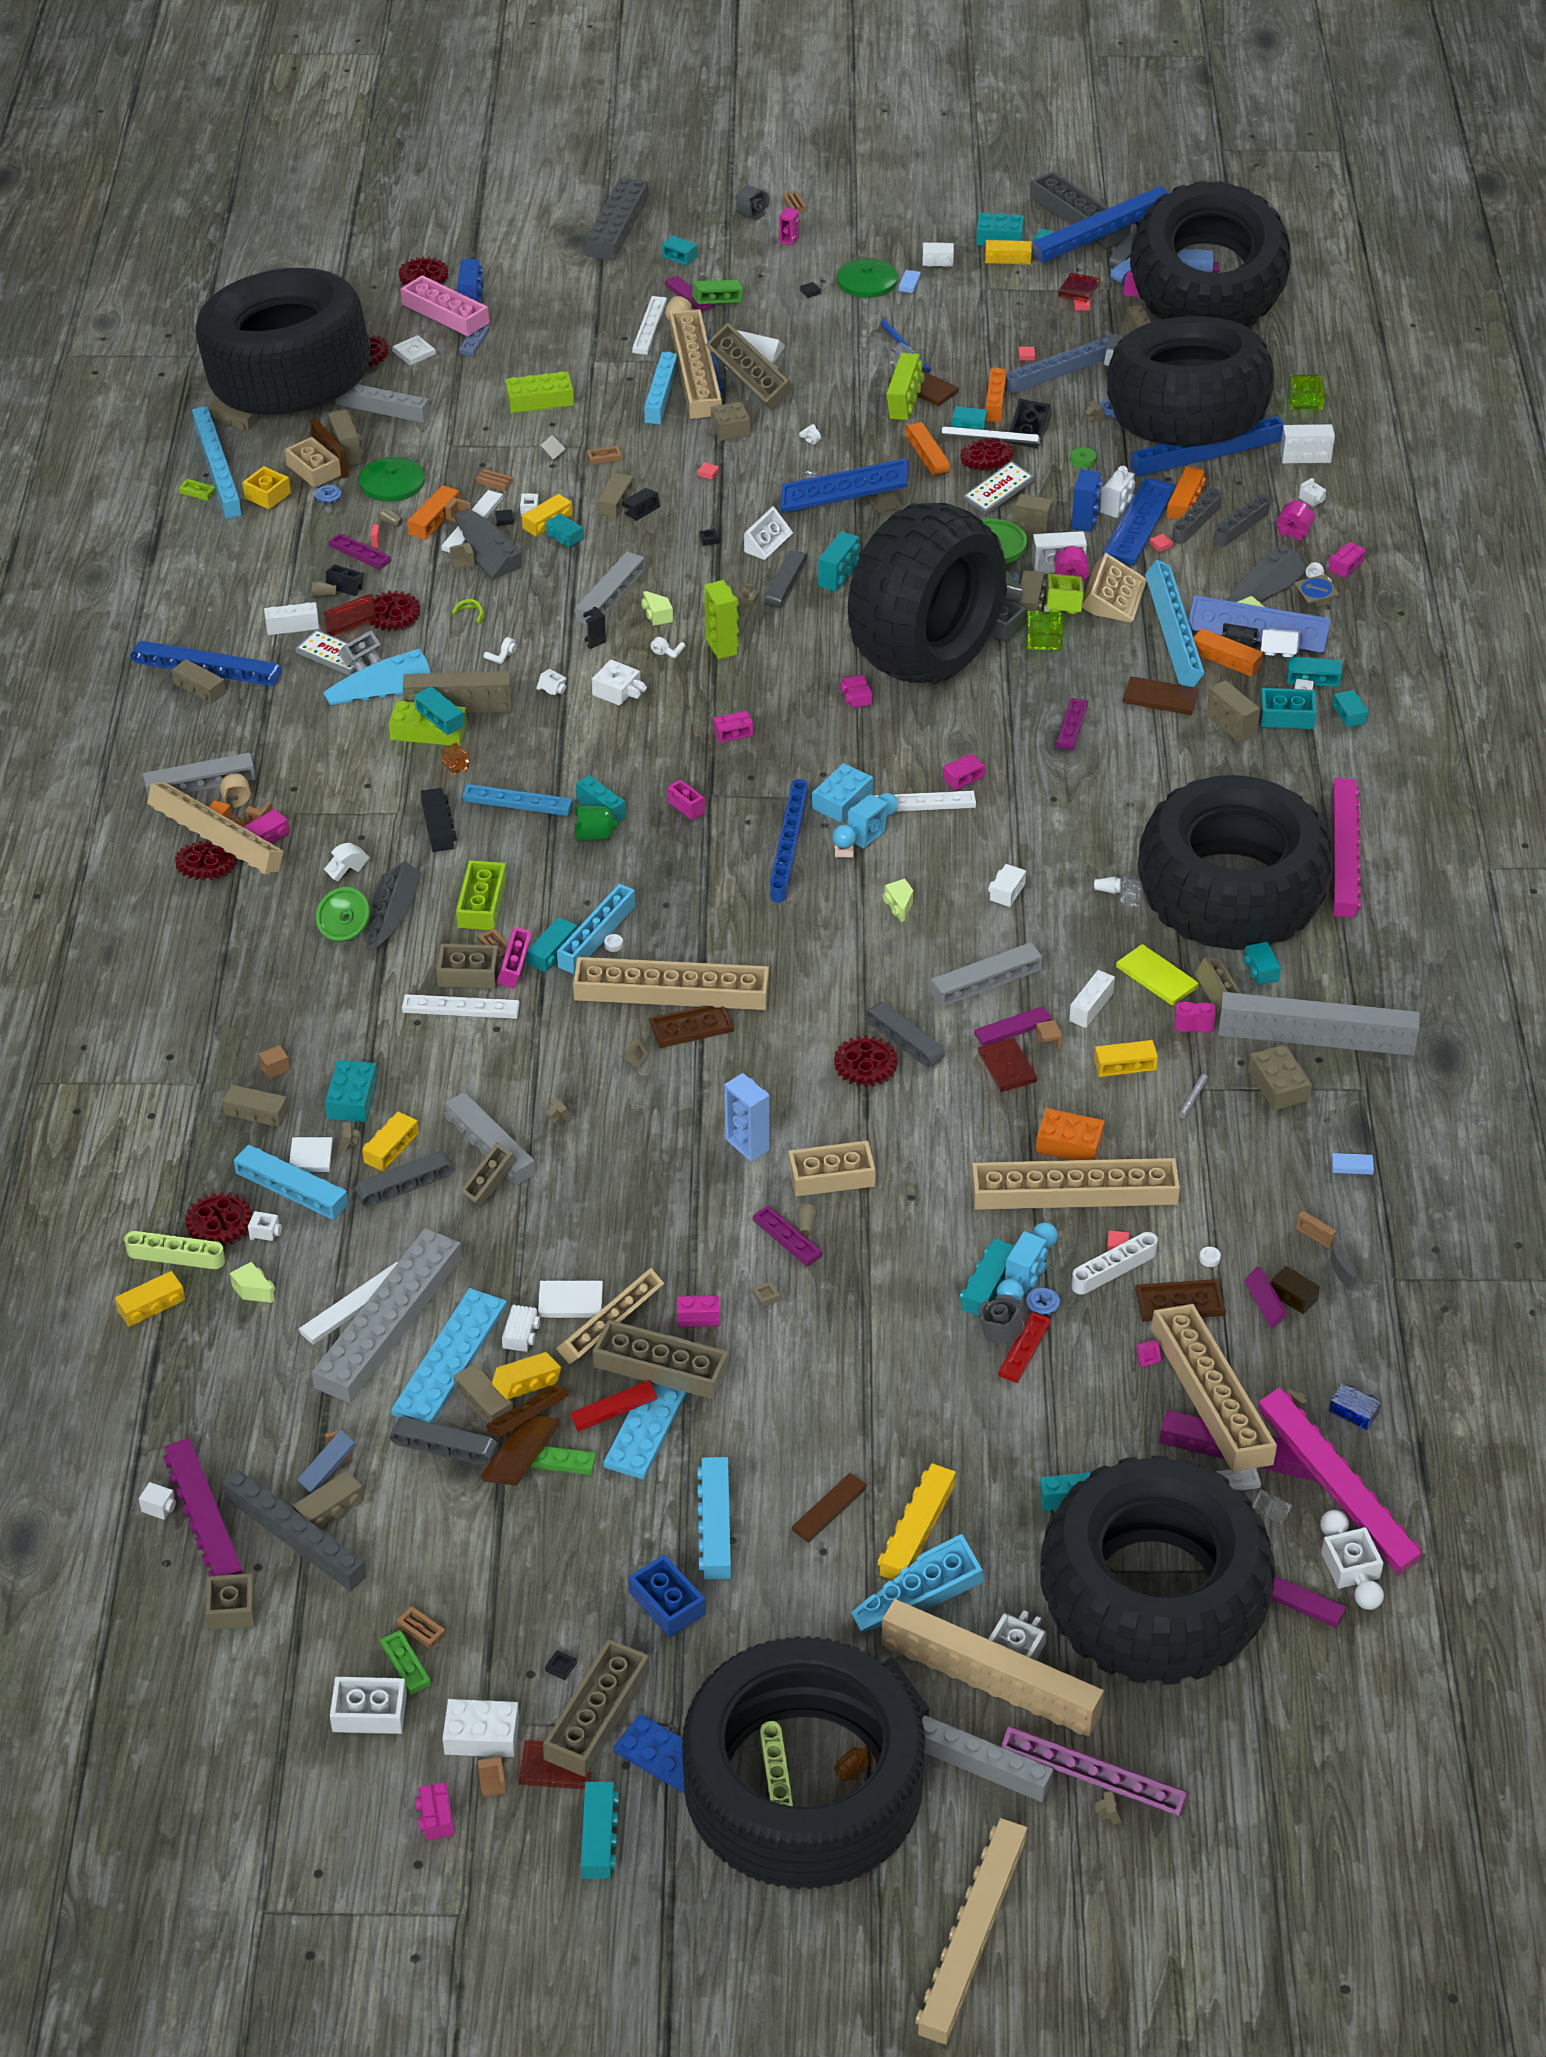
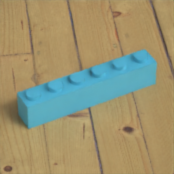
[644,352,678,424]
[557,884,636,974]
[234,1145,348,1220]
[698,1457,731,1579]

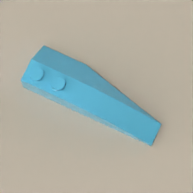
[323,649,431,705]
[851,1534,985,1633]

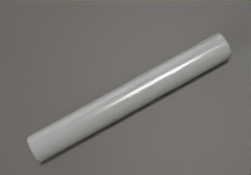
[1178,1074,1208,1118]

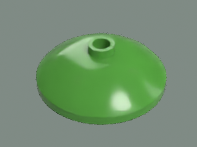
[316,887,370,942]

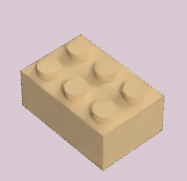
[285,437,341,488]

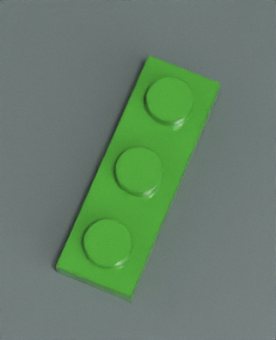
[530,1446,596,1475]
[380,1630,431,1695]

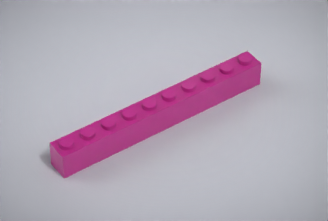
[1332,778,1361,917]
[1258,1387,1421,1576]

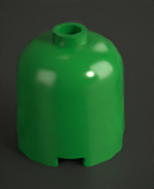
[574,805,617,841]

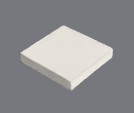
[392,336,436,365]
[289,1137,333,1172]

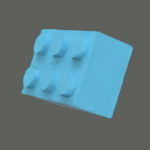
[812,763,873,823]

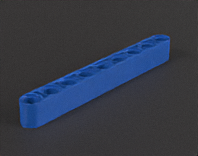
[130,641,282,686]
[770,779,808,902]

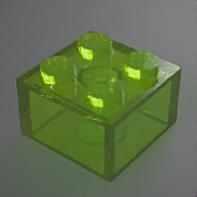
[1288,375,1325,410]
[1027,611,1063,650]

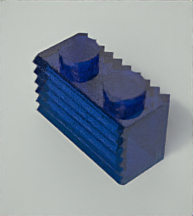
[1329,1383,1381,1430]

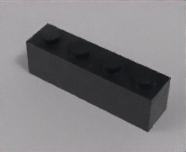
[420,788,457,852]

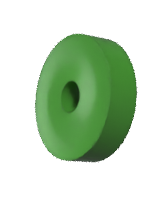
[1070,447,1096,468]

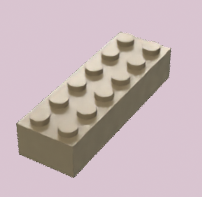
[705,322,794,410]
[403,671,512,713]
[593,1320,729,1400]
[543,1639,649,1777]

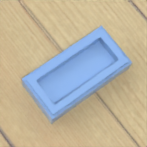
[898,270,921,293]
[1331,1153,1374,1175]

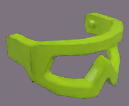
[452,599,485,624]

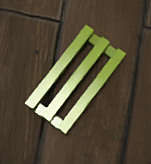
[179,479,216,501]

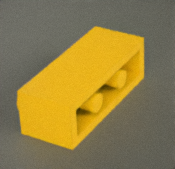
[985,240,1032,264]
[522,494,573,537]
[1094,1040,1158,1077]
[362,1112,419,1172]
[115,1271,185,1327]
[492,1352,561,1400]

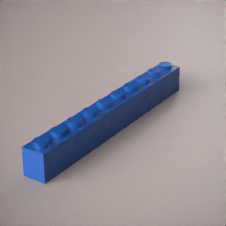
[1033,186,1170,263]
[1130,416,1285,477]

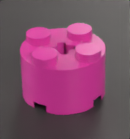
[1276,500,1315,540]
[1054,546,1089,583]

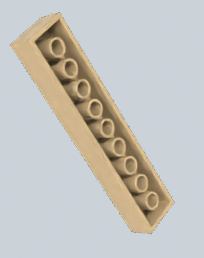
[670,309,721,419]
[573,957,769,1010]
[971,1158,1180,1210]
[1151,1304,1277,1472]
[881,1599,1104,1737]

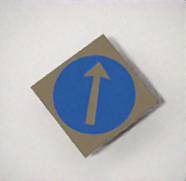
[1294,574,1340,607]

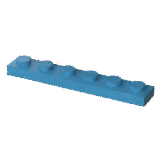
[462,784,573,816]

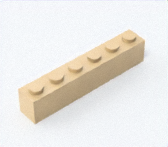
[556,1268,664,1364]

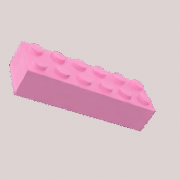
[401,275,490,336]

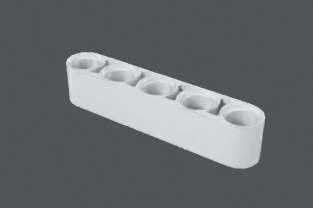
[1072,1232,1158,1294]

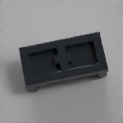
[621,488,660,521]
[326,564,364,596]
[583,606,606,649]
[1221,623,1258,649]

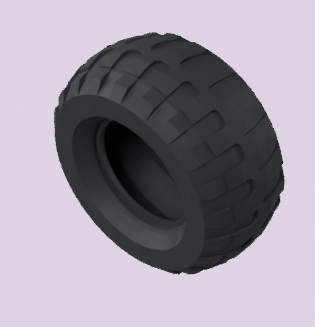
[1130,181,1291,327]
[1107,316,1274,446]
[848,503,1006,683]
[1138,775,1333,950]
[1040,1455,1276,1685]

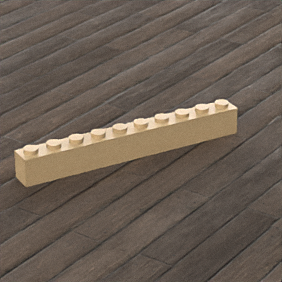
[147,782,283,874]
[915,1818,1027,2045]

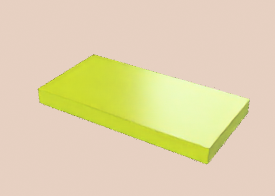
[1116,944,1199,1006]

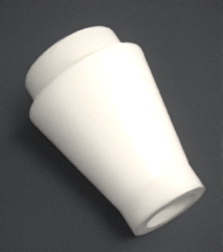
[1094,876,1122,894]

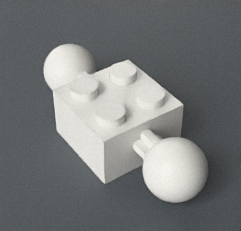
[1320,1510,1384,1610]

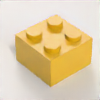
[242,466,291,510]

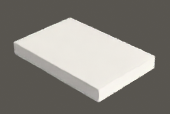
[538,1281,603,1318]

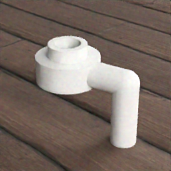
[799,424,821,445]
[1306,562,1332,583]
[483,637,517,664]
[651,637,686,658]

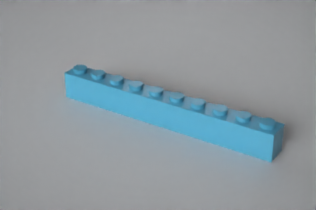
[192,406,241,519]
[1145,560,1205,688]

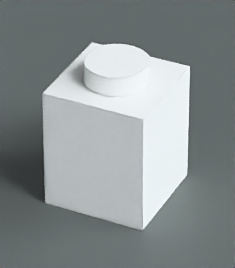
[139,1482,176,1520]

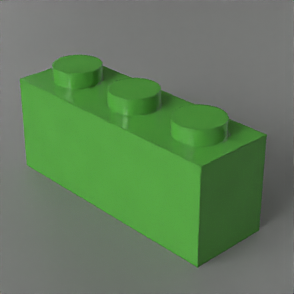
[692,280,743,304]

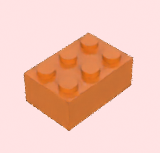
[1036,1108,1105,1160]

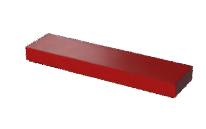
[998,1312,1051,1383]
[570,1380,658,1432]

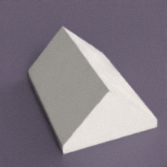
[737,330,785,364]
[744,506,793,560]

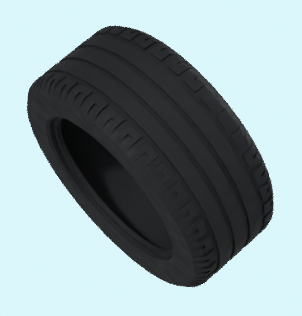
[682,1636,925,1889]

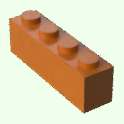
[986,368,1007,422]
[1167,466,1207,519]
[407,485,460,540]
[1193,628,1263,677]

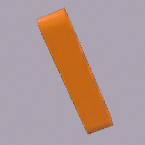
[905,422,950,476]

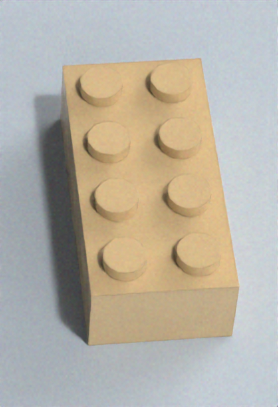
[788,1141,876,1197]

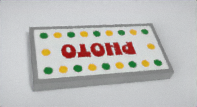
[963,461,1034,515]
[295,630,369,676]

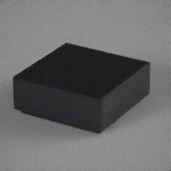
[800,282,821,298]
[495,509,513,526]
[699,529,719,546]
[545,1650,577,1680]

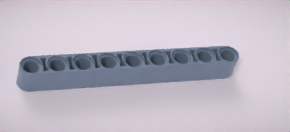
[1006,334,1124,393]

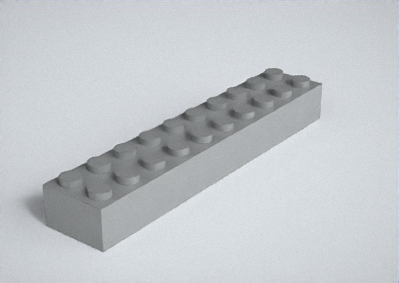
[1218,992,1420,1056]
[312,1228,462,1403]

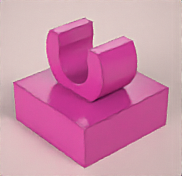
[1136,1339,1161,1367]

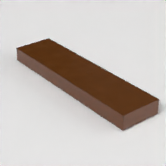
[486,1385,568,1436]
[792,1473,867,1543]

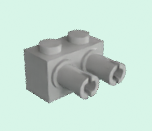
[338,630,382,671]

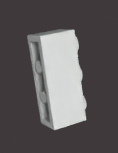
[264,602,319,635]
[1069,970,1115,1028]

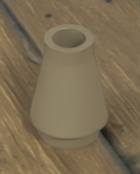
[377,506,403,527]
[311,580,336,597]
[797,1204,817,1236]

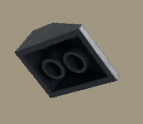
[1006,399,1052,449]

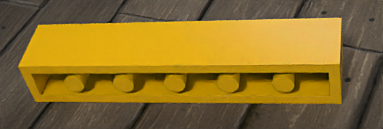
[878,1463,956,1580]

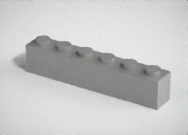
[335,384,430,423]
[574,552,645,625]
[142,752,256,797]
[930,942,1042,1007]
[444,1092,536,1185]
[922,1715,1054,1803]

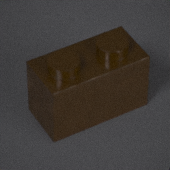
[1271,1266,1320,1315]

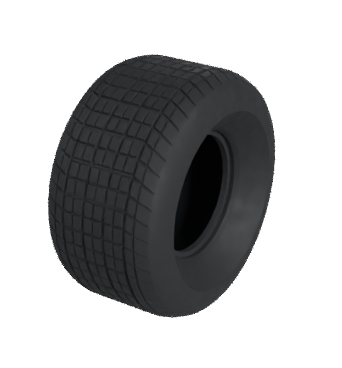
[196,268,371,415]

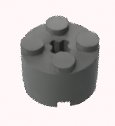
[735,185,769,220]
[978,1295,1025,1345]

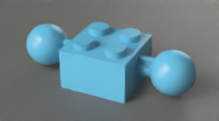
[832,793,898,849]
[997,1222,1058,1303]

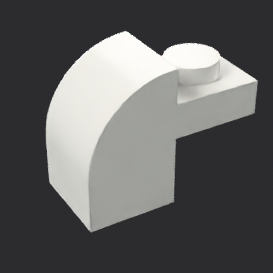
[324,843,370,881]

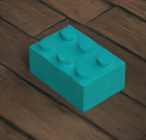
[976,212,1024,245]
[818,531,861,592]
[1260,688,1317,729]
[325,1060,378,1122]

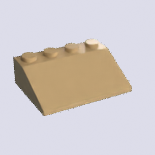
[1082,553,1147,623]

